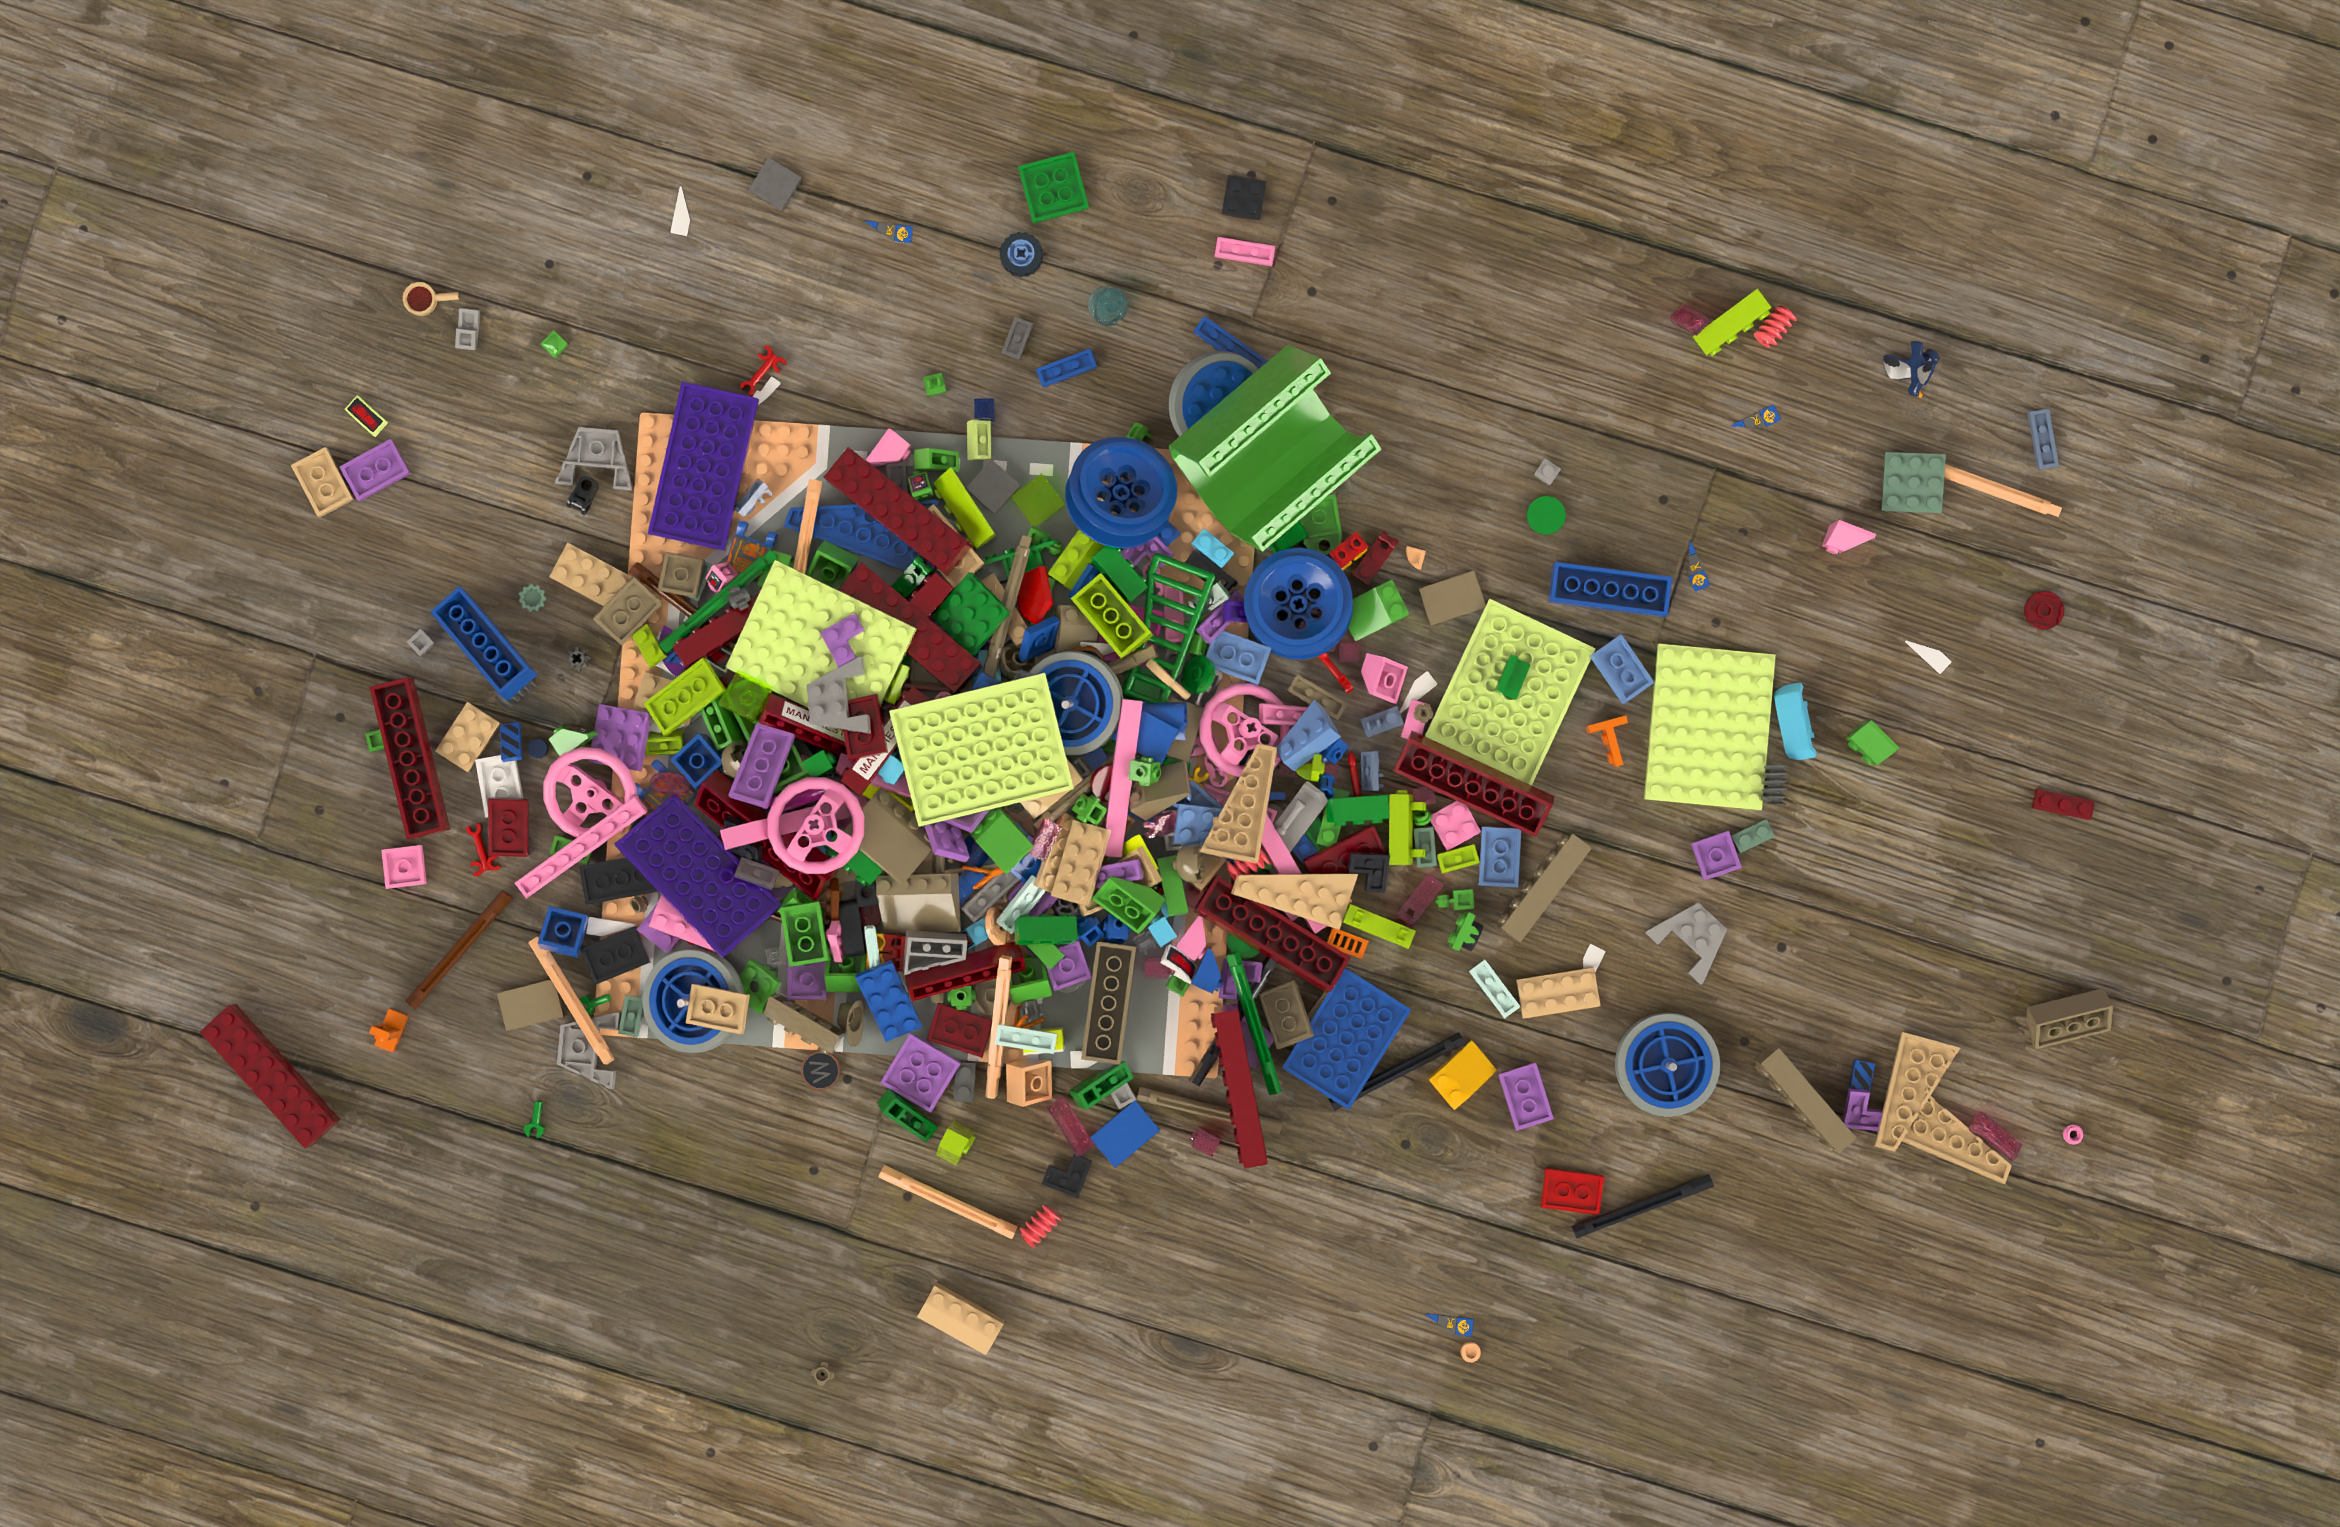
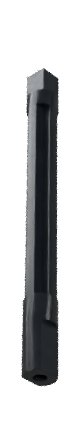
[1189,956,1277,1087]
[1329,1032,1465,1111]
[1572,1174,1714,1239]

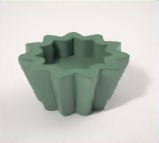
[519,584,547,612]

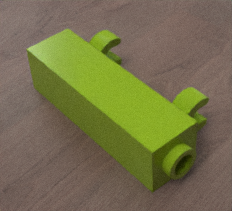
[1389,790,1426,865]
[1342,904,1416,949]

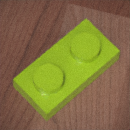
[632,624,667,668]
[884,664,909,704]
[1436,844,1480,874]

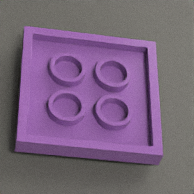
[588,704,652,772]
[880,1032,961,1113]

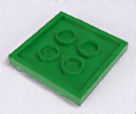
[1018,152,1089,224]
[932,572,1011,656]

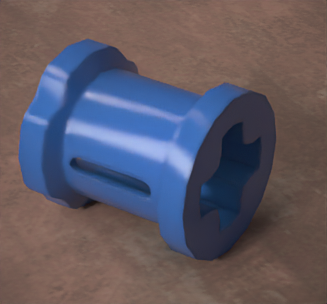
[1318,773,1335,799]

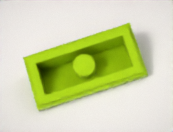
[645,730,685,756]

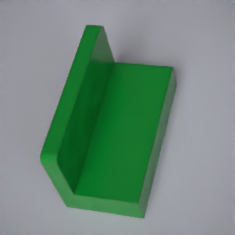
[1494,654,1530,700]

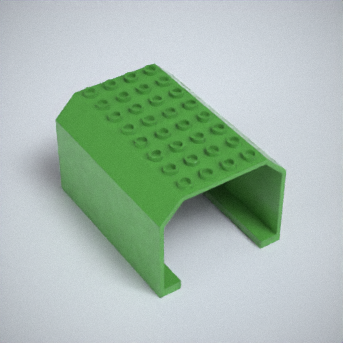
[1169,345,1381,552]

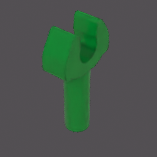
[579,994,611,1015]
[524,1101,546,1138]

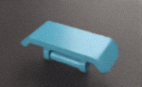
[1774,682,1817,760]

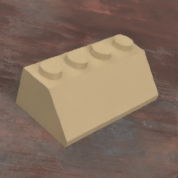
[917,1282,1005,1355]

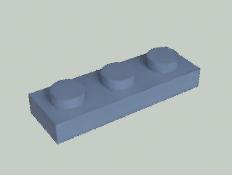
[2027,409,2059,470]

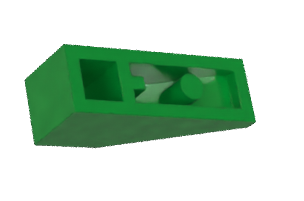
[1069,1061,1134,1110]
[877,1089,938,1143]

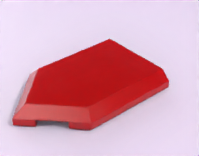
[1017,566,1053,625]

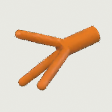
[962,865,1004,890]
[1013,1006,1045,1029]

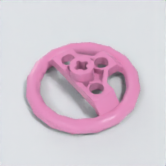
[1199,683,1291,777]
[543,747,637,838]
[768,777,864,874]

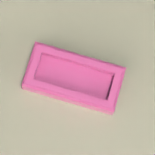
[1401,699,1430,739]

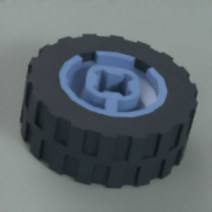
[1000,232,1043,277]

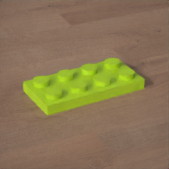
[643,658,726,736]

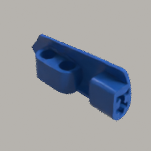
[1142,701,1188,741]

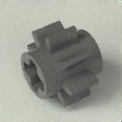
[727,586,751,611]
[566,647,592,671]
[1019,999,1044,1022]

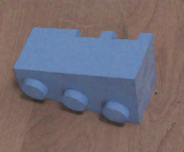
[1277,700,1341,771]

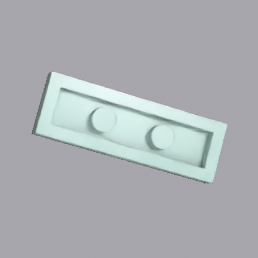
[995,875,1045,934]
[1469,959,1520,1018]
[995,1024,1057,1054]

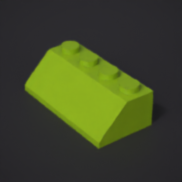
[933,468,997,550]
[1048,529,1105,591]
[1071,573,1154,659]

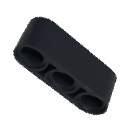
[839,898,866,958]

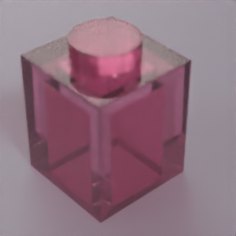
[1144,957,1172,979]
[1190,1127,1221,1157]

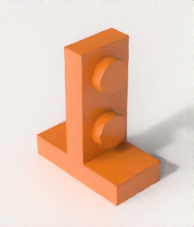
[1586,716,1628,767]
[369,1008,409,1052]

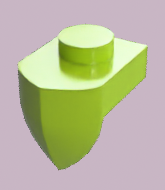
[1295,754,1325,782]

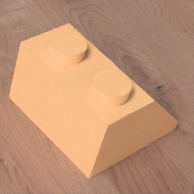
[1006,1060,1052,1107]

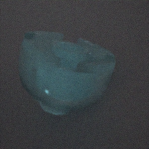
[1088,286,1128,326]

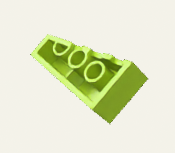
[1693,289,1772,356]
[936,1121,976,1166]

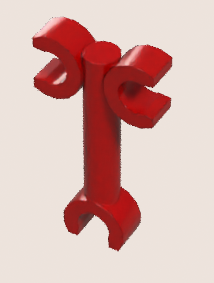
[740,345,787,396]
[1317,653,1354,694]
[466,823,502,876]

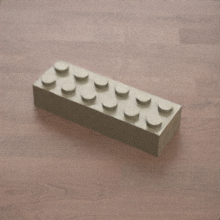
[1497,834,1592,942]
[1081,941,1136,1065]
[1753,1045,1857,1154]

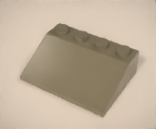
[843,787,932,885]
[876,873,961,934]
[764,993,846,1055]

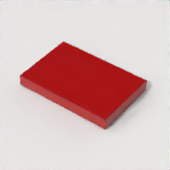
[1540,1168,1604,1215]

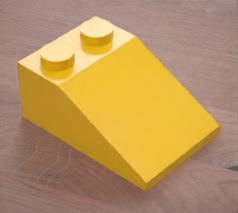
[1427,1040,1497,1110]

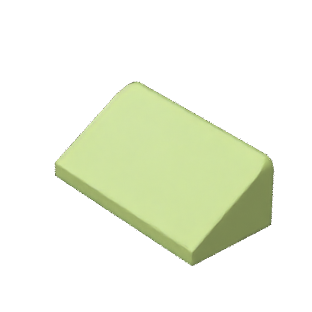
[967,420,991,460]

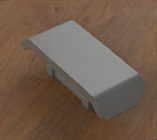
[1274,781,1328,853]

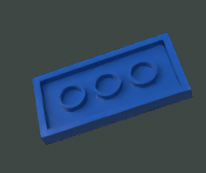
[855,960,922,1042]

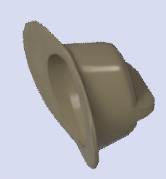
[837,1000,864,1047]

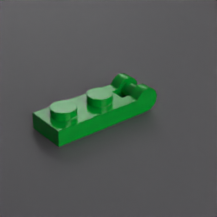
[891,555,934,600]

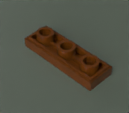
[826,878,839,928]

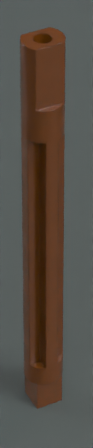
[629,562,738,652]
[405,890,513,1009]

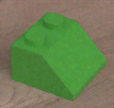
[806,540,859,589]
[1846,720,1899,766]
[824,947,867,992]
[1009,955,1052,1005]

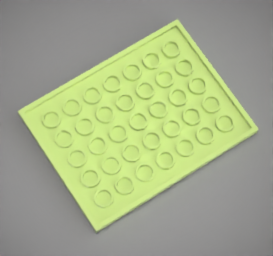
[726,560,917,708]
[1425,599,1596,785]
[1644,644,1776,810]
[889,673,1074,827]

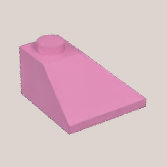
[866,428,912,467]
[1822,520,1876,554]
[1361,653,1408,704]

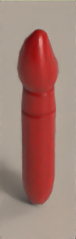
[1348,752,1361,797]

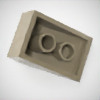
[1055,605,1098,653]
[1129,761,1190,820]

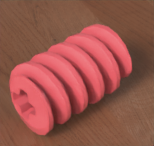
[1754,305,1797,348]
[1227,848,1271,882]
[1019,1205,1062,1248]

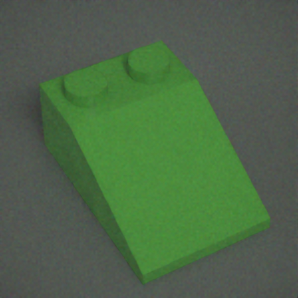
[1348,580,1410,642]
[969,807,1034,874]
[1092,876,1166,934]
[780,902,831,967]

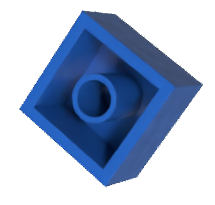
[670,733,723,789]
[538,906,588,958]

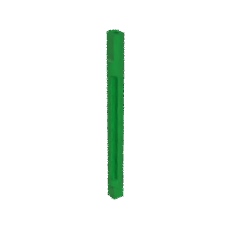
[658,549,777,654]
[1226,951,1282,1095]

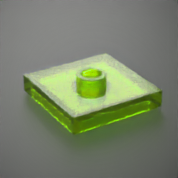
[1011,473,1065,527]
[719,670,773,722]

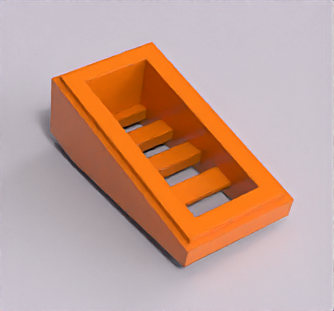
[1326,927,1369,959]

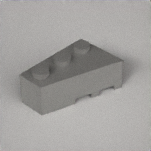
[903,930,967,975]

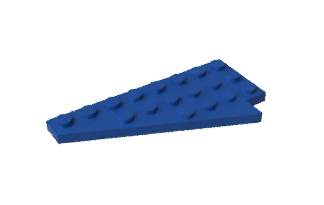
[784,500,939,575]

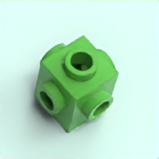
[1128,756,1161,786]
[1072,793,1108,826]
[948,985,976,1010]

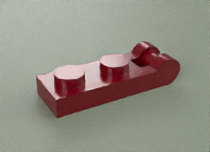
[1352,530,1399,586]

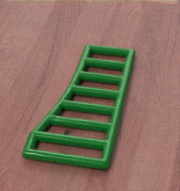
[1122,553,1215,703]

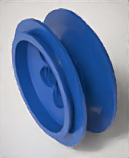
[1065,437,1177,548]
[1244,548,1353,660]

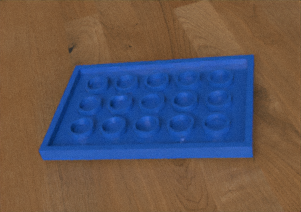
[1282,968,1411,1110]

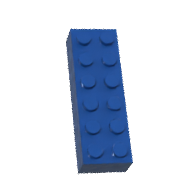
[1547,562,1672,618]
[430,586,538,700]

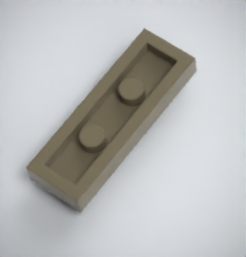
[1287,674,1347,721]

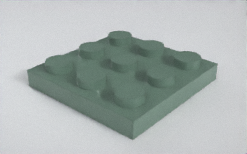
[1881,452,1946,513]

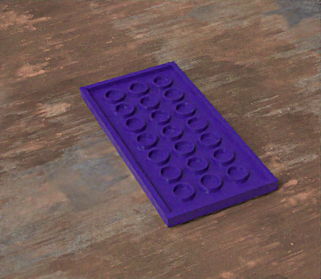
[648,382,759,551]
[615,793,781,959]

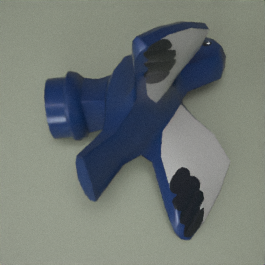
[1883,341,1939,397]

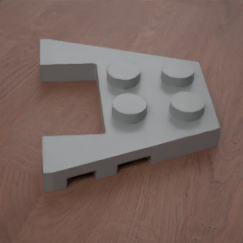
[555,427,632,491]
[807,657,871,734]
[1644,902,1727,985]
[557,1012,622,1089]

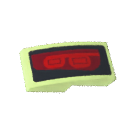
[344,395,388,437]

